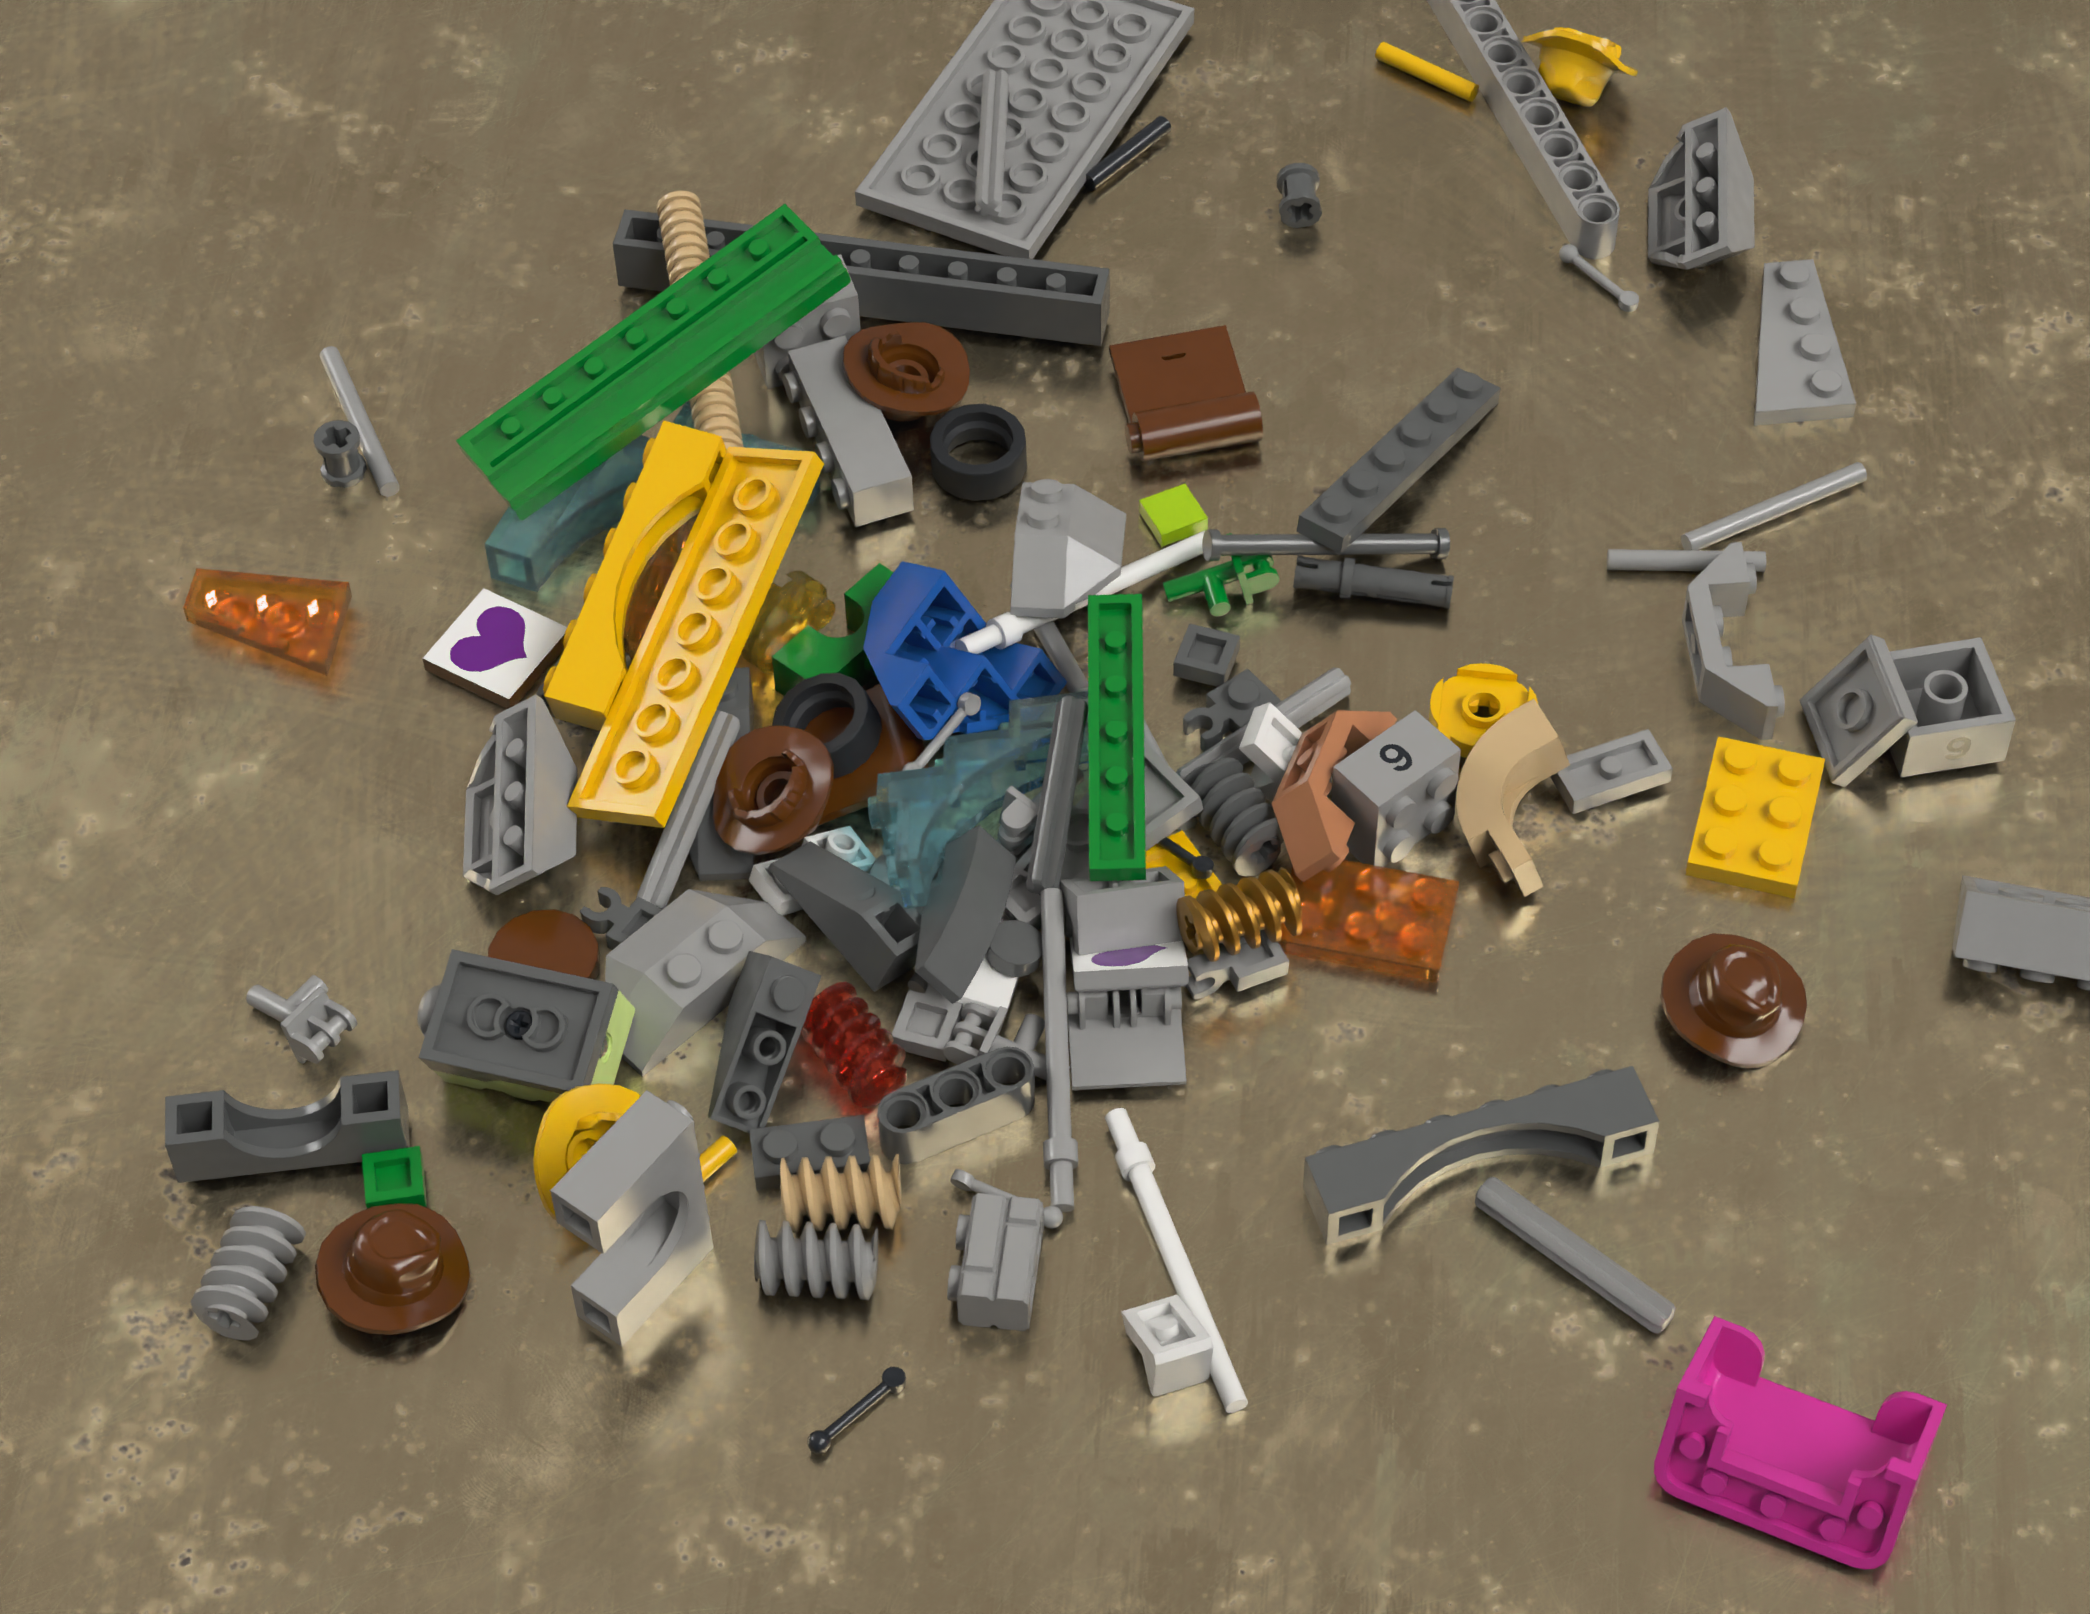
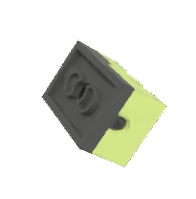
[417,949,635,1103]

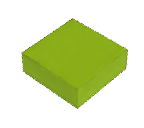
[1139,484,1208,547]

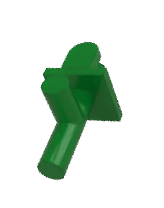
[1163,533,1280,616]

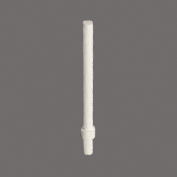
[956,531,1205,654]
[1105,1108,1248,1413]

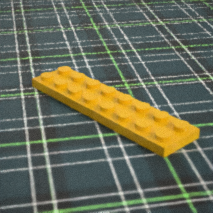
[566,447,824,828]

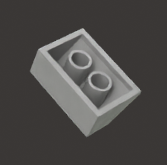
[1952,875,2090,991]

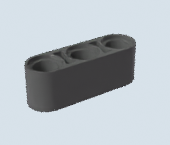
[877,1046,1035,1165]

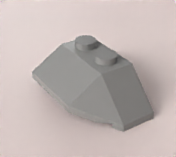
[1648,107,1755,270]
[1010,479,1126,618]
[463,695,577,895]
[605,889,806,1077]

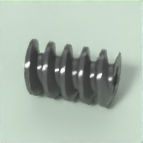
[1183,757,1284,877]

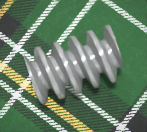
[191,1206,306,1340]
[754,1220,878,1300]

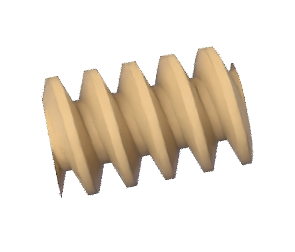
[780,1154,901,1232]

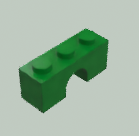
[772,563,894,696]

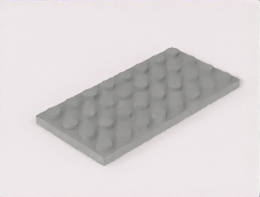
[855,0,1194,259]

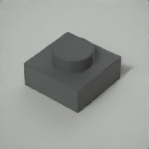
[1173,623,1240,687]

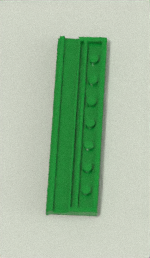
[456,204,851,520]

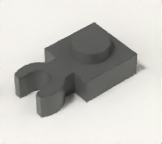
[1183,668,1281,752]
[580,887,663,950]

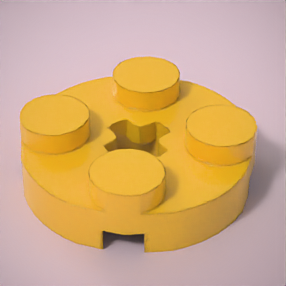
[1429,663,1538,758]

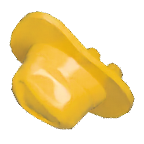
[1521,27,1638,107]
[533,1083,641,1220]

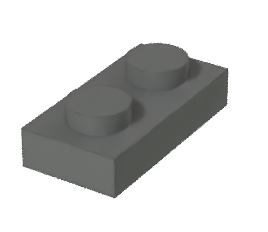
[749,1115,870,1190]

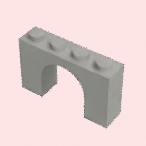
[550,1090,713,1347]

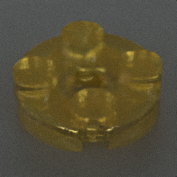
[741,570,836,674]

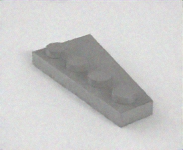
[1754,259,1856,426]
[1004,741,1203,930]

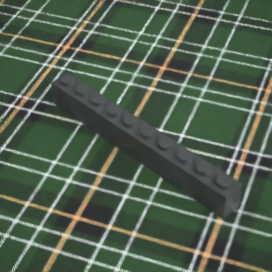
[613,209,1110,346]

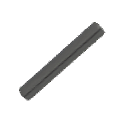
[1026,696,1088,895]

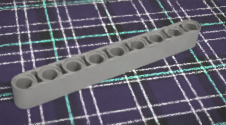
[1427,0,1620,259]

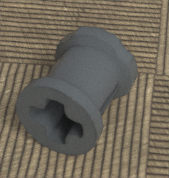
[1276,163,1322,228]
[313,420,367,488]

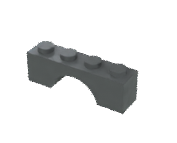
[165,1070,410,1183]

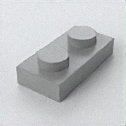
[1550,729,1673,814]

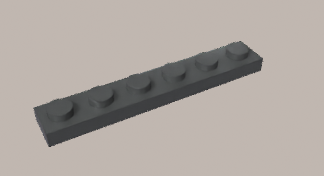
[1296,367,1501,554]

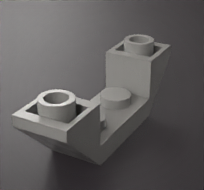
[1682,542,1785,740]

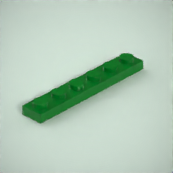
[1088,594,1146,881]

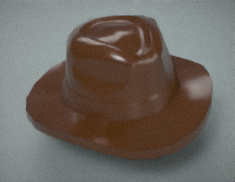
[842,322,970,422]
[713,726,834,855]
[1660,933,1807,1068]
[315,1204,470,1335]

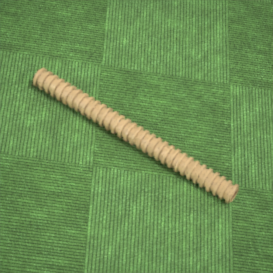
[656,190,769,601]

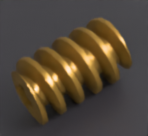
[1176,867,1302,962]

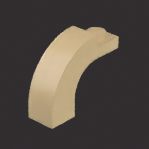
[1456,699,1570,897]

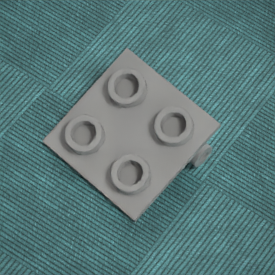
[1067,987,1187,1090]

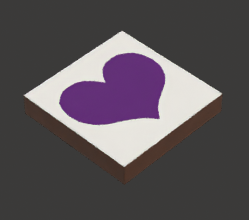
[422,588,567,709]

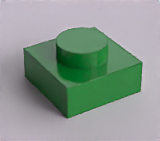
[362,1146,427,1209]

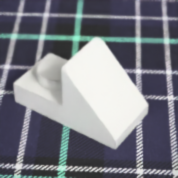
[1239,702,1333,801]
[1121,1294,1213,1397]

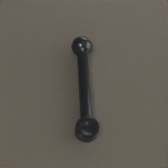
[1157,837,1214,879]
[807,1367,906,1454]

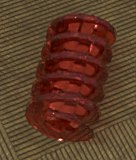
[800,981,908,1108]

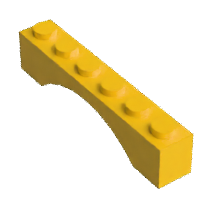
[543,420,727,731]

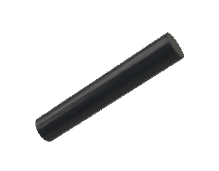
[1084,116,1171,191]

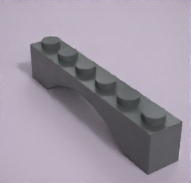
[1303,1066,1660,1245]

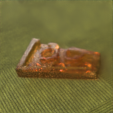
[183,568,352,676]

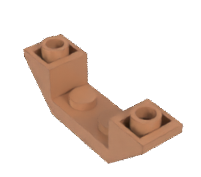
[1271,710,1397,882]

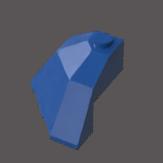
[863,561,1067,740]

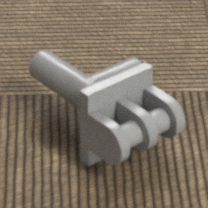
[997,768,1084,859]
[246,975,358,1064]
[943,1003,1071,1081]

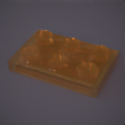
[1278,860,1460,983]

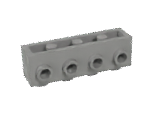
[783,335,914,527]

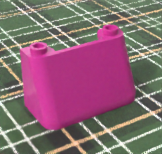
[1654,1316,1947,1570]

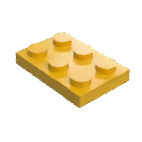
[1685,736,1825,899]

